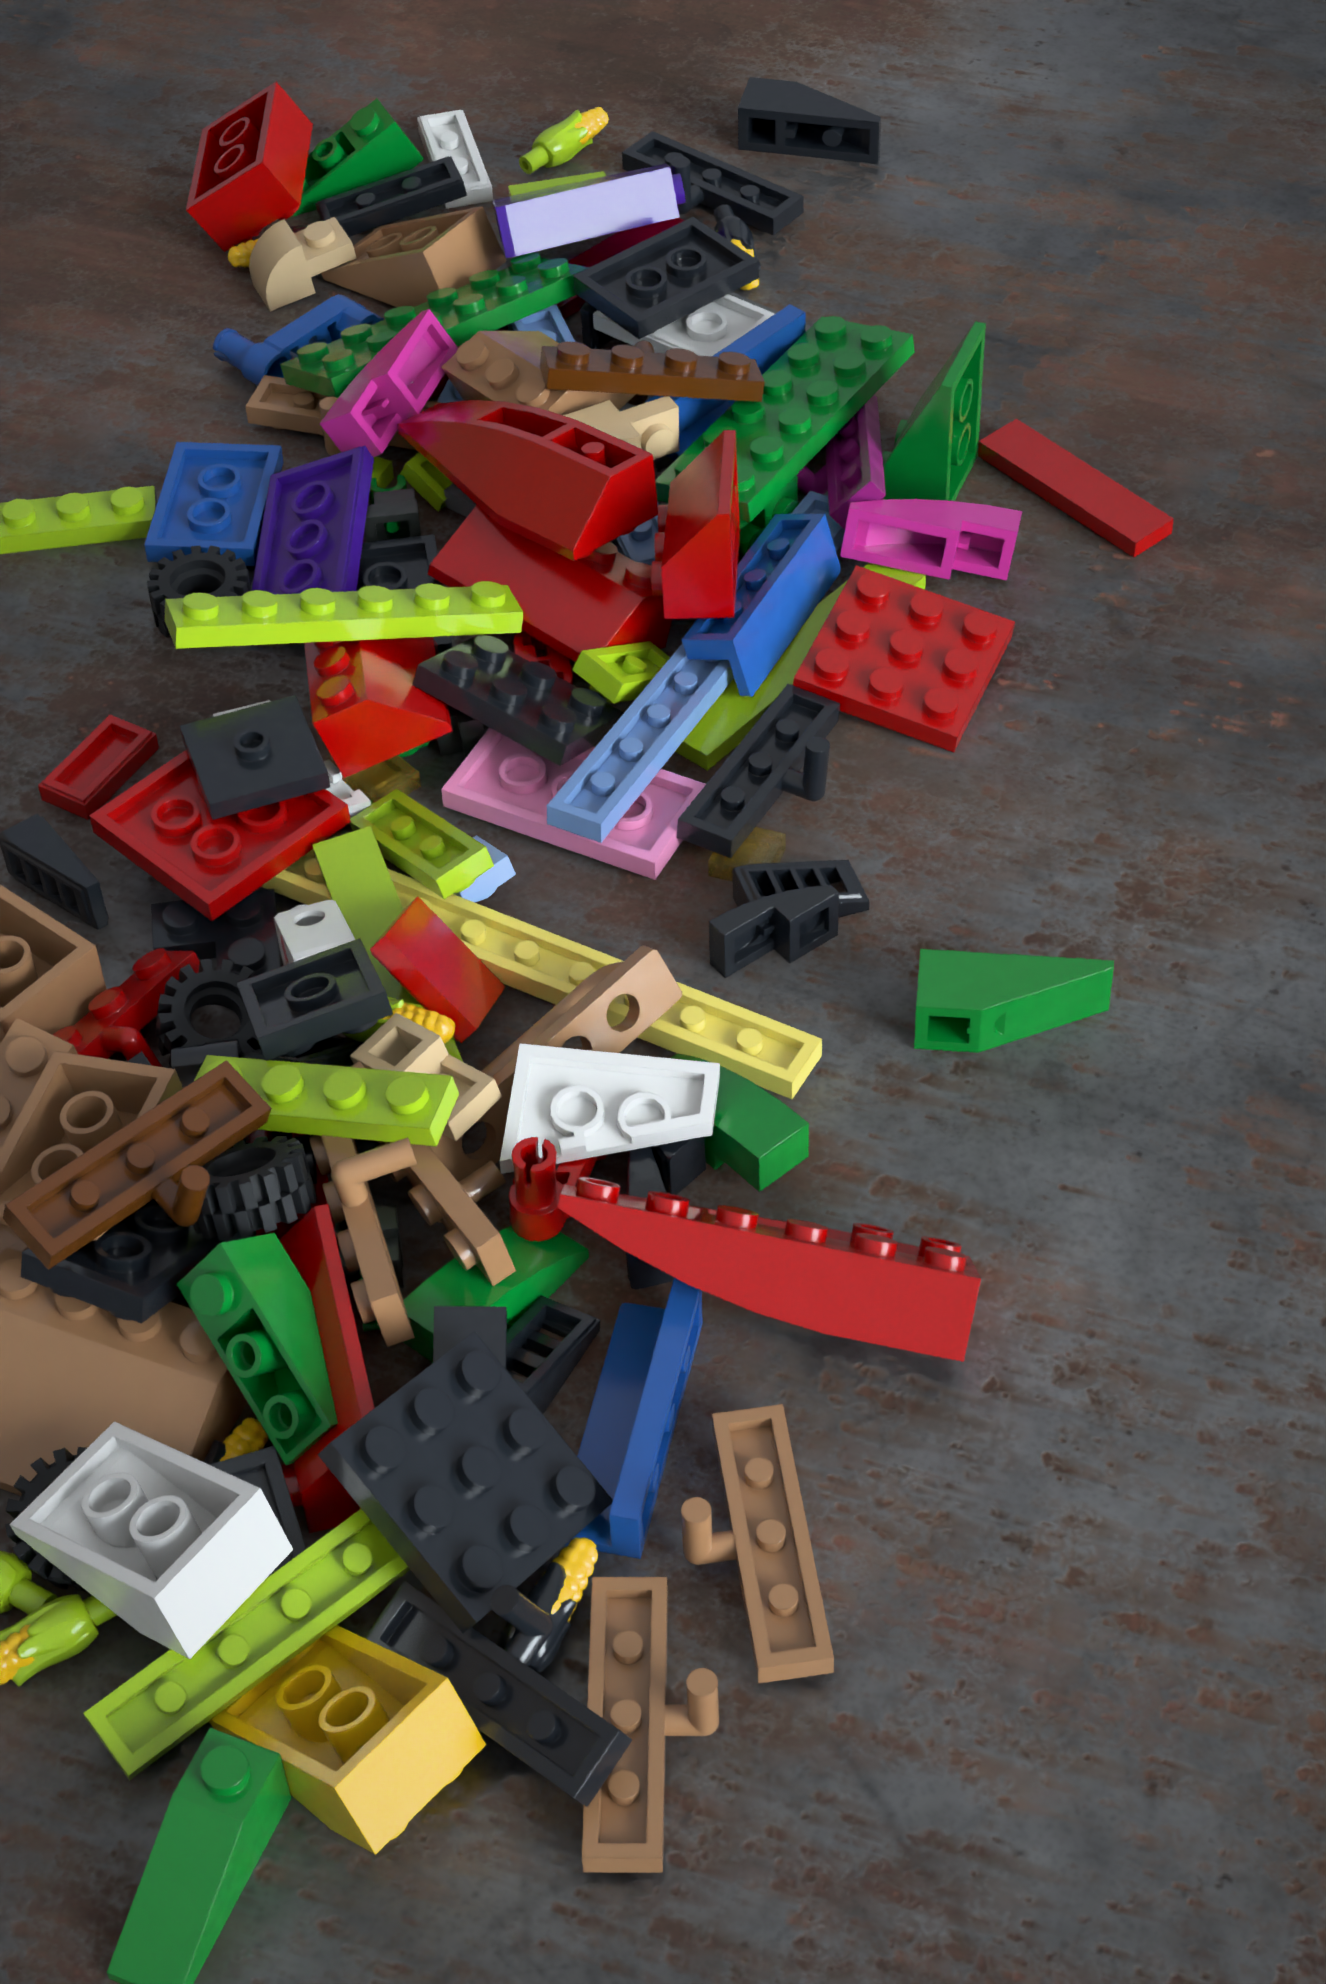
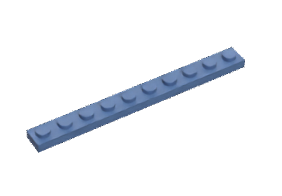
[546,491,845,843]

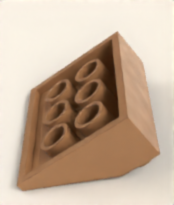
[0,1246,248,1496]

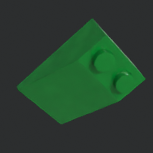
[882,321,986,501]

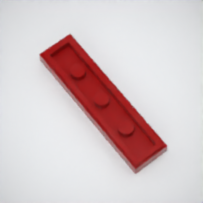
[978,419,1174,557]

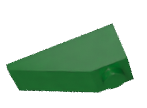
[107,1728,292,1984]

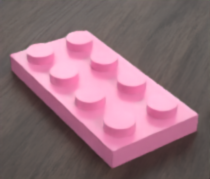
[441,728,706,880]

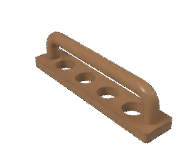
[429,945,682,1182]

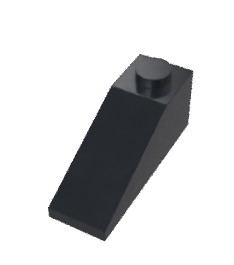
[738,77,881,164]

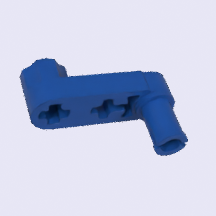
[213,294,384,386]

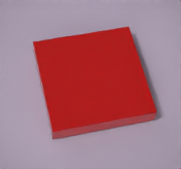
[370,896,506,1043]

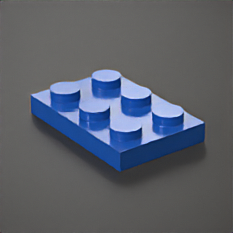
[144,442,284,566]

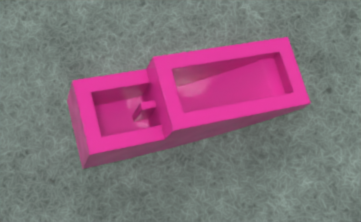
[320,309,458,457]
[840,499,1022,581]

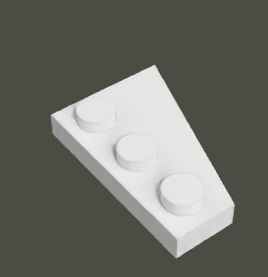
[500,1043,720,1174]

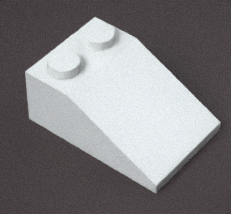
[9,1421,293,1659]

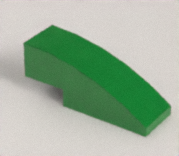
[671,1053,809,1192]
[403,1226,589,1363]

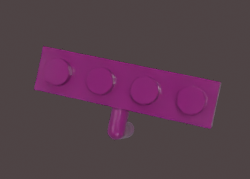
[797,395,886,530]

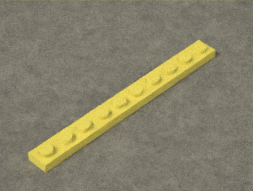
[261,849,822,1099]

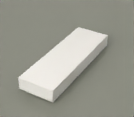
[417,110,493,209]

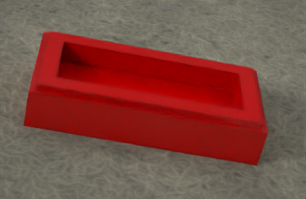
[38,715,159,820]

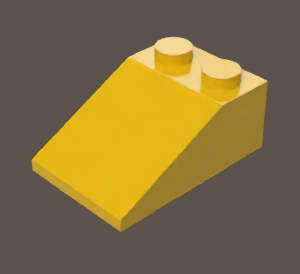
[209,1625,487,1855]

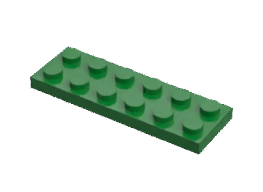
[280,252,589,398]
[655,316,915,522]

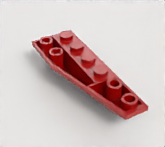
[397,400,659,561]
[558,1177,981,1362]

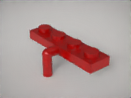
[52,948,200,1067]

